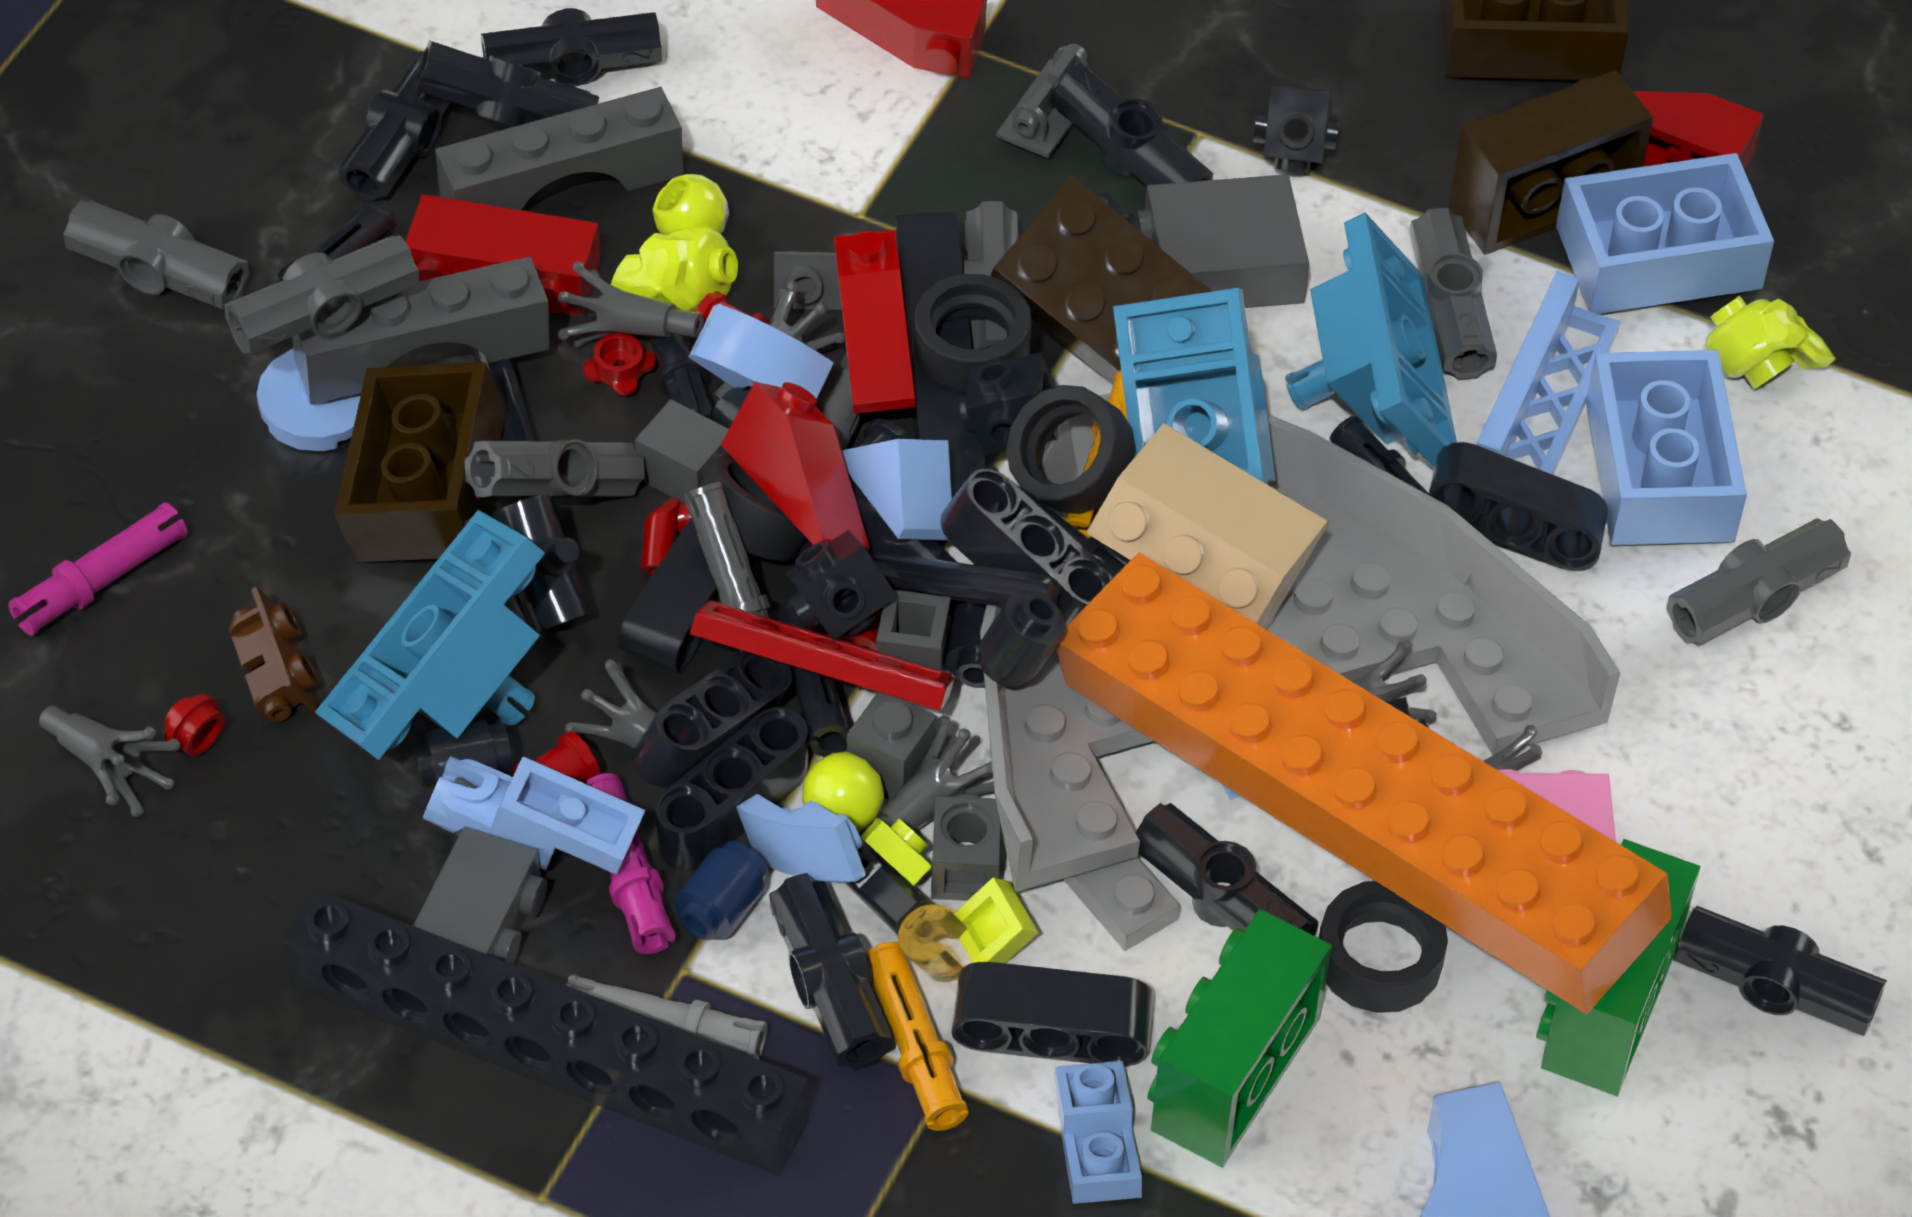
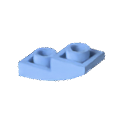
[689,304,834,399]
[736,794,866,882]
[1055,1061,1142,1204]

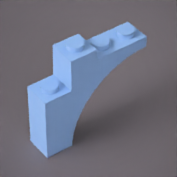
[1420,1082,1550,1217]

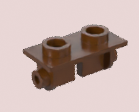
[229,586,319,722]

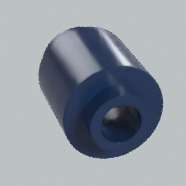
[674,841,768,940]

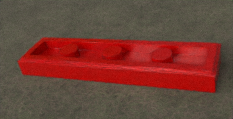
[690,600,955,710]

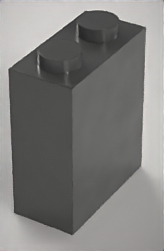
[1135,174,1309,308]

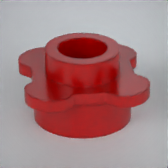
[583,333,655,396]

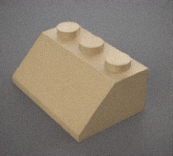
[1086,423,1330,629]

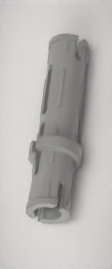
[565,974,768,1060]

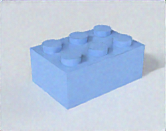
[1556,153,1774,314]
[1586,350,1747,545]

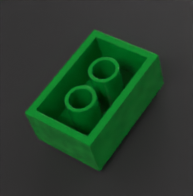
[1536,839,1701,1097]
[1147,909,1332,1168]

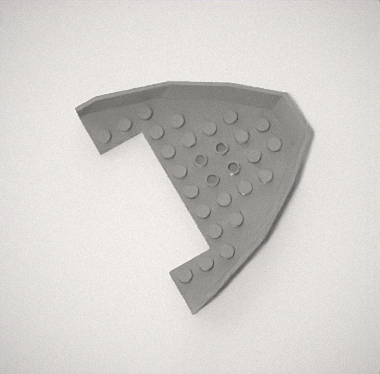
[980,393,1621,892]

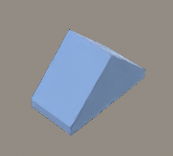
[842,439,952,540]

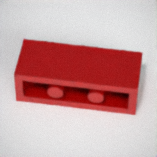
[405,194,600,316]

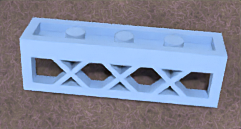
[1476,271,1620,475]

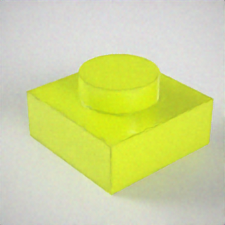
[860,818,931,886]
[948,877,1039,963]

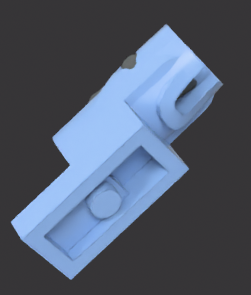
[423,756,645,875]

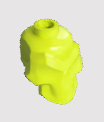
[611,228,738,312]
[1705,296,1836,390]

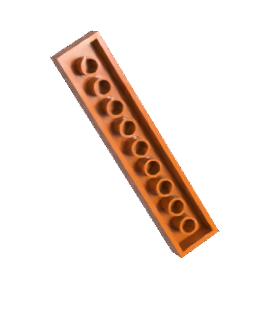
[1056,552,1672,1015]

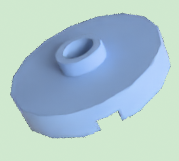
[257,349,361,451]

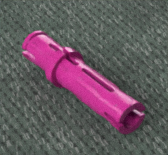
[8,502,187,636]
[587,773,675,954]

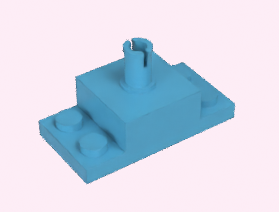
[1285,212,1457,468]
[1113,288,1276,484]
[315,510,545,760]

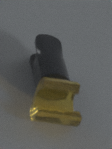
[843,837,967,982]

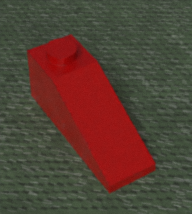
[816,0,987,78]
[1633,91,1764,171]
[834,230,916,414]
[721,382,870,551]

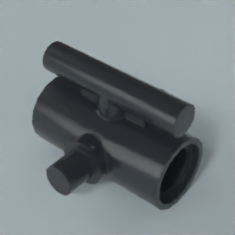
[464,493,593,634]

